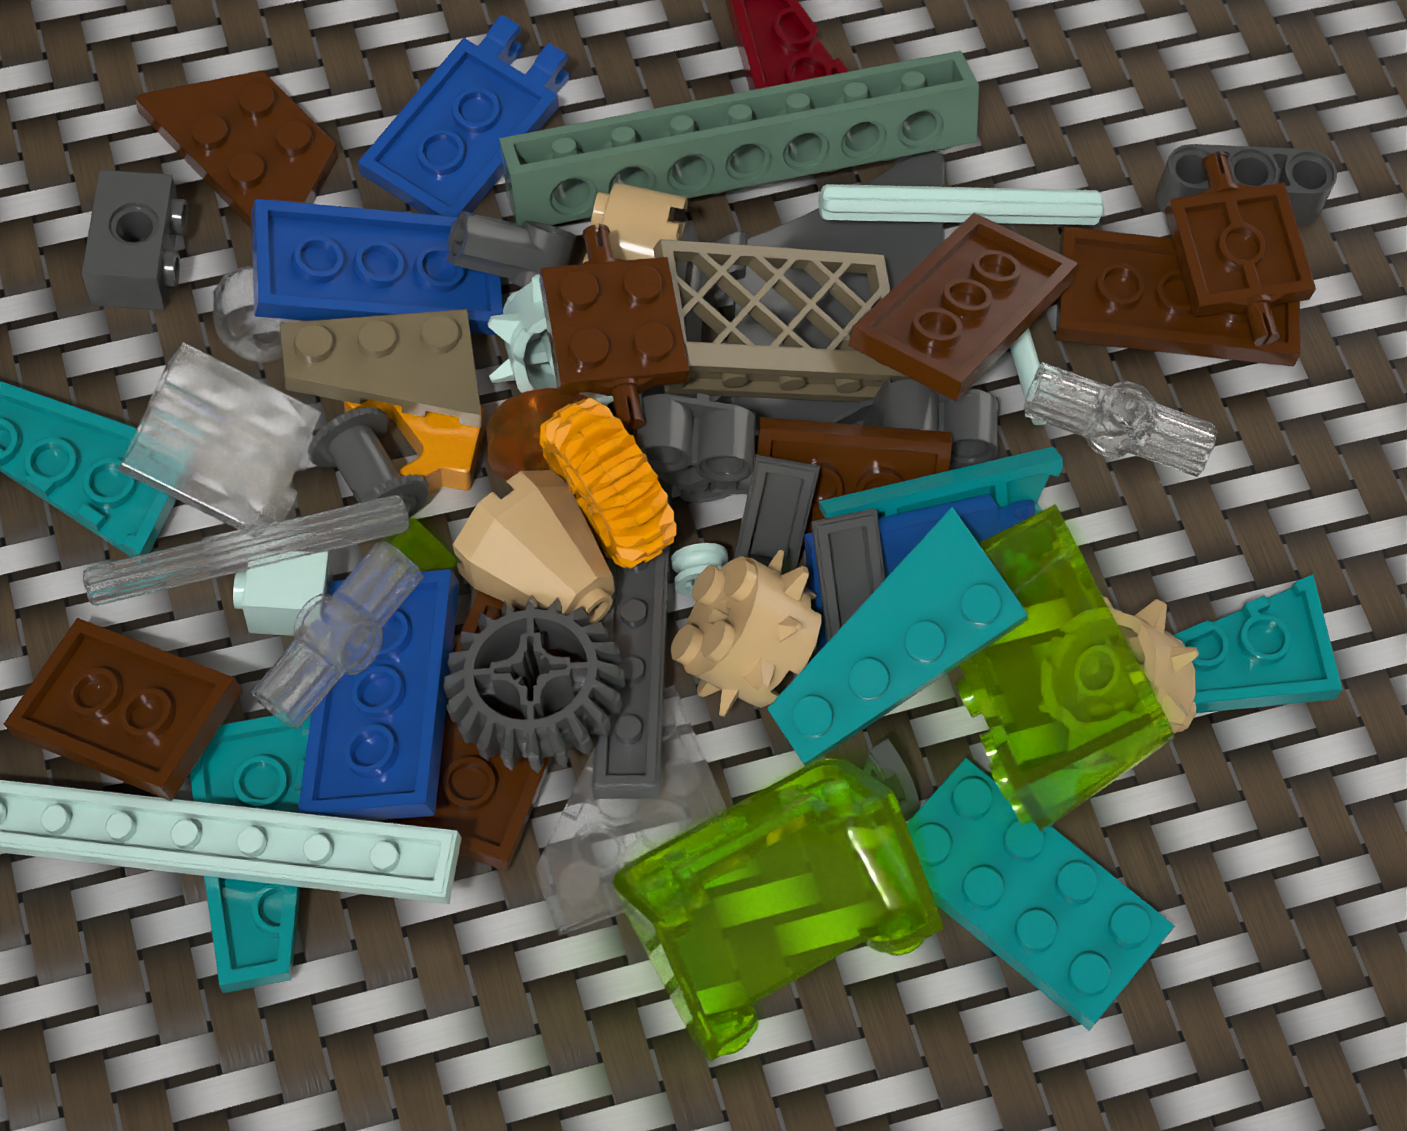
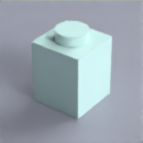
[233,547,333,638]

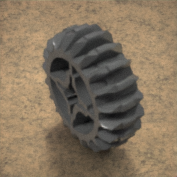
[443,595,625,773]

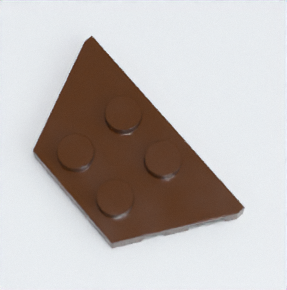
[135,70,338,228]

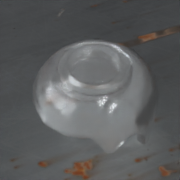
[213,266,304,363]

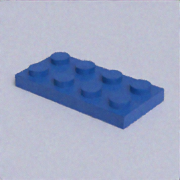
[251,199,503,335]
[298,569,460,821]

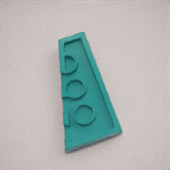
[0,381,197,565]
[767,507,1028,767]
[189,709,312,993]

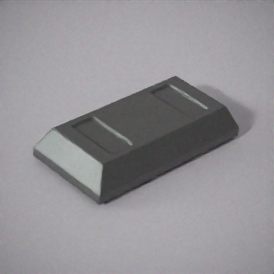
[733,455,820,575]
[811,508,885,643]

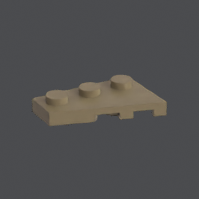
[279,309,482,428]

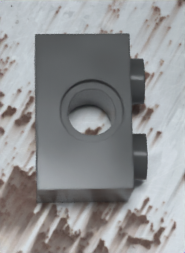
[82,170,188,310]

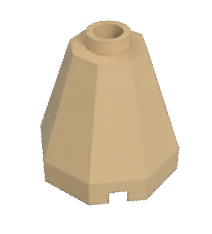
[453,470,615,624]

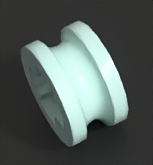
[671,543,728,596]

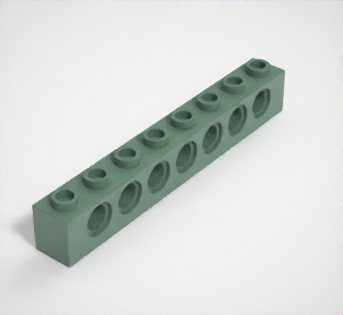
[499,51,979,226]

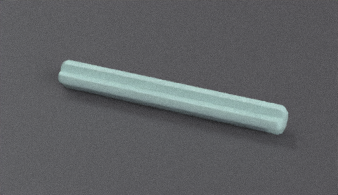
[818,184,1104,225]

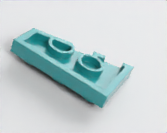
[1173,574,1343,713]

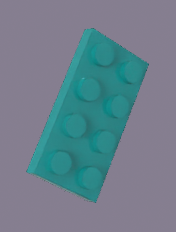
[880,758,1175,1031]

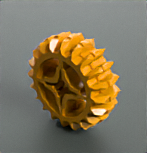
[539,397,676,569]

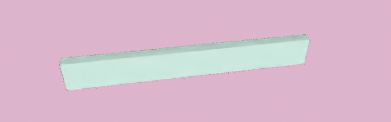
[0,780,462,904]

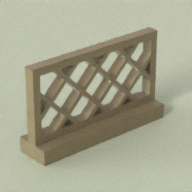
[653,239,911,402]

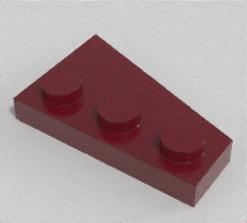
[725,0,849,90]

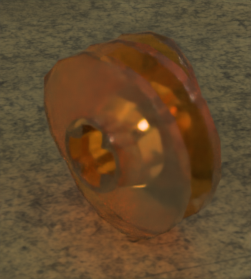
[486,388,588,481]

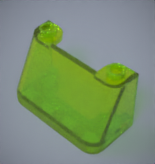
[612,758,944,1062]

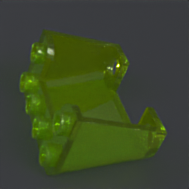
[955,504,1176,832]

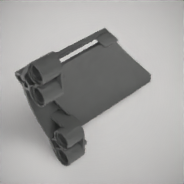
[634,150,998,503]

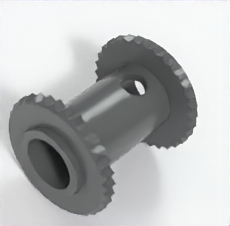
[308,407,429,535]

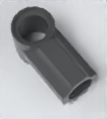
[447,211,576,287]

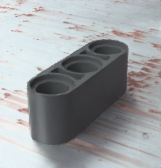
[1155,144,1337,226]

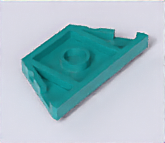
[819,446,1063,562]

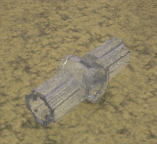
[1023,362,1218,477]
[251,541,424,729]

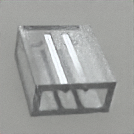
[117,342,321,538]

